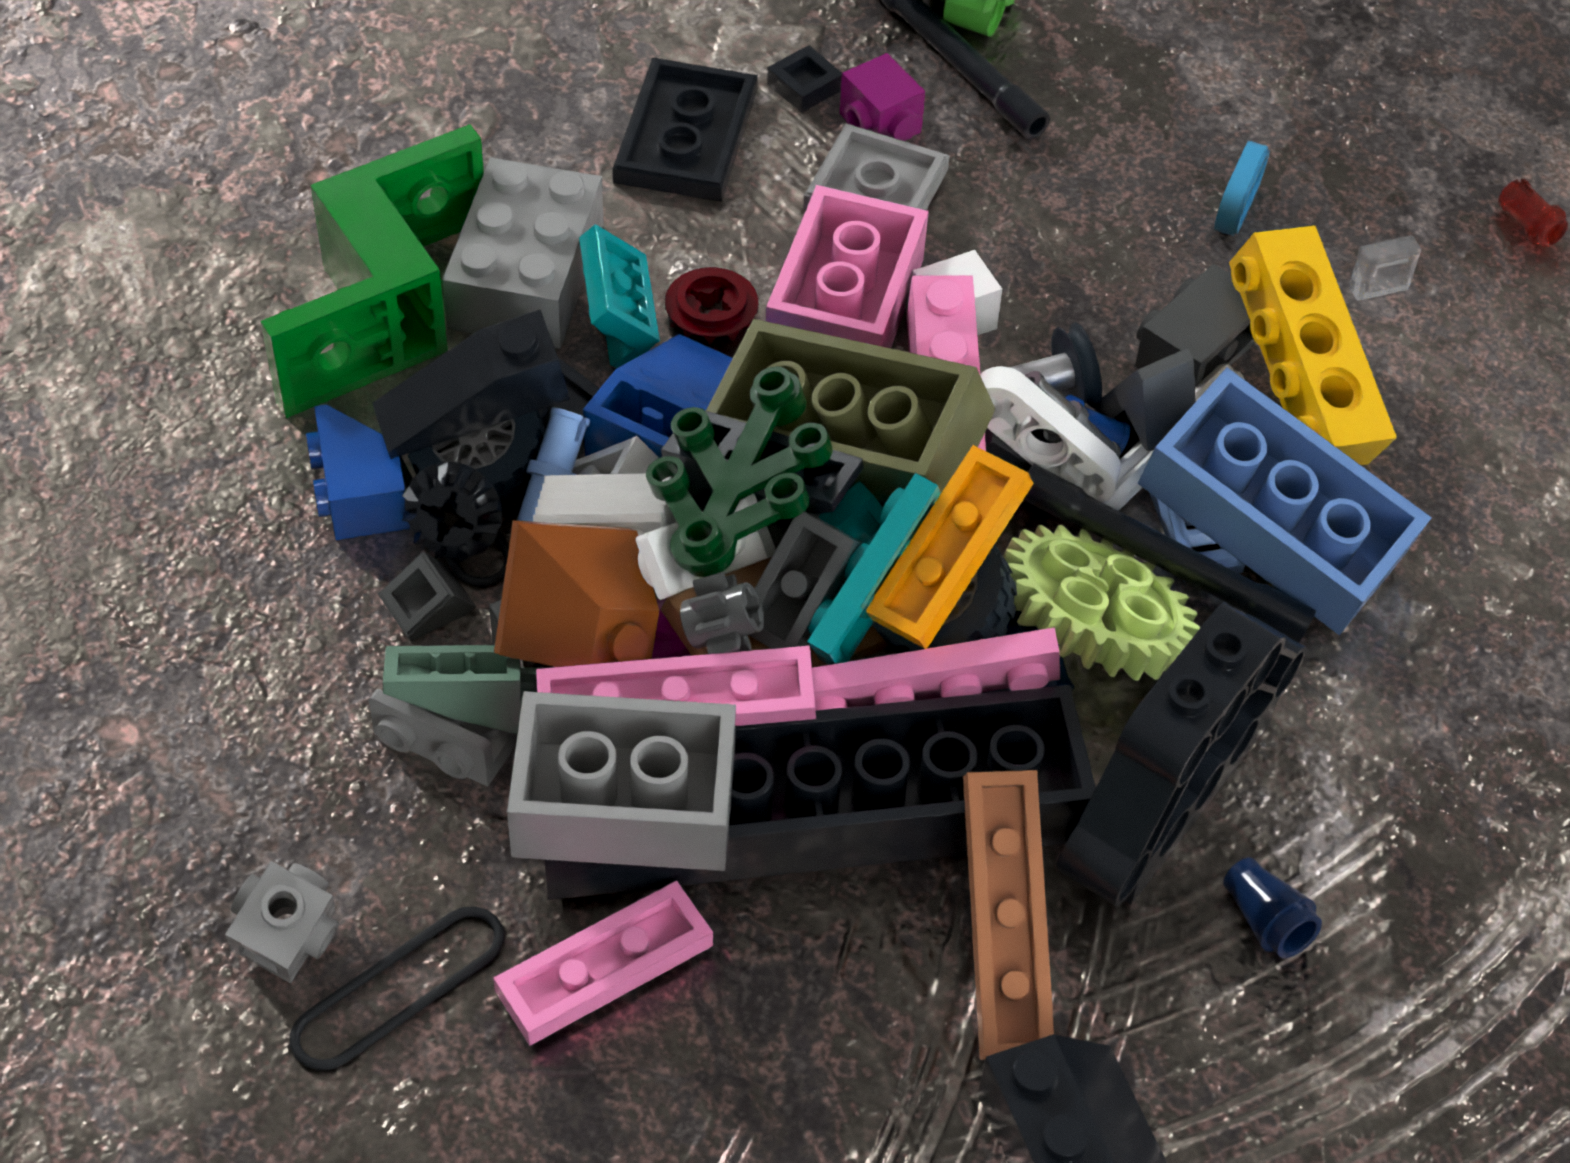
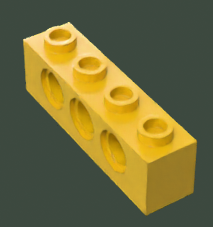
[1229,225,1397,465]

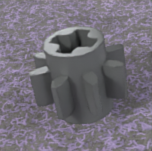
[680,572,764,654]

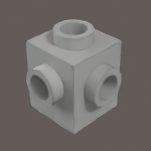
[225,861,339,983]

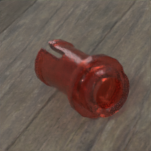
[1498,179,1568,247]

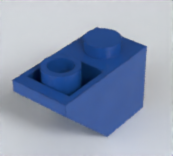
[306,404,410,540]

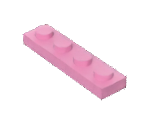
[812,627,1060,711]
[536,646,816,726]

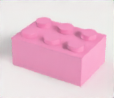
[766,185,929,348]

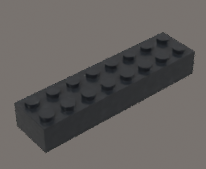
[544,685,1096,900]

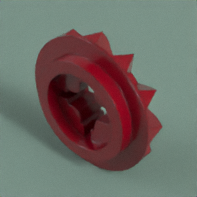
[665,267,759,345]

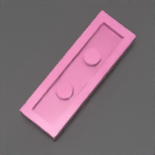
[493,880,713,1046]

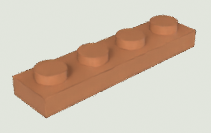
[963,770,1054,1060]

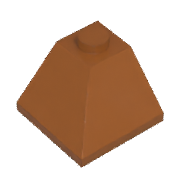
[494,520,659,667]

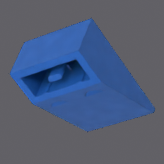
[583,334,733,458]

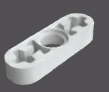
[980,366,1121,502]

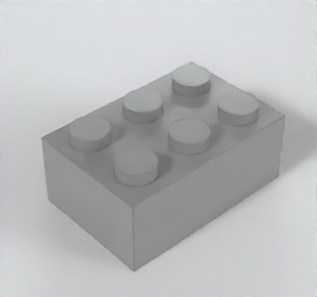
[442,157,604,349]
[507,691,736,871]

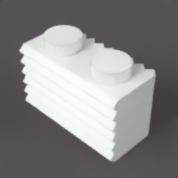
[533,473,676,536]

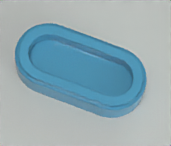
[1214,141,1270,236]

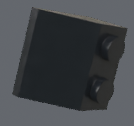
[978,1034,1167,1163]

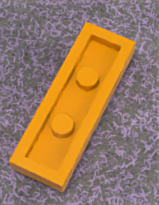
[866,445,1034,649]

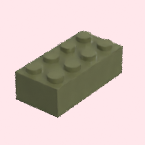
[706,319,996,501]

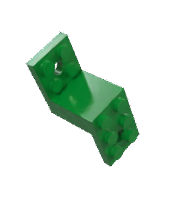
[260,124,484,418]

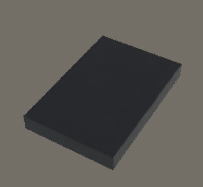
[612,57,758,202]

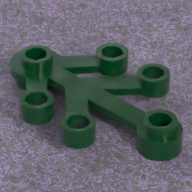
[646,366,833,577]

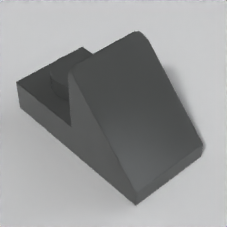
[1094,348,1196,451]

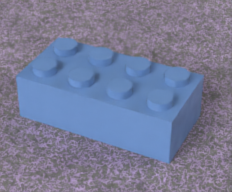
[1137,367,1432,636]

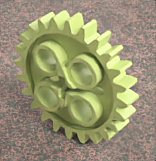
[1003,525,1200,681]

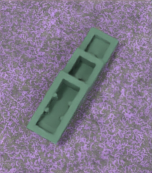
[383,645,554,734]

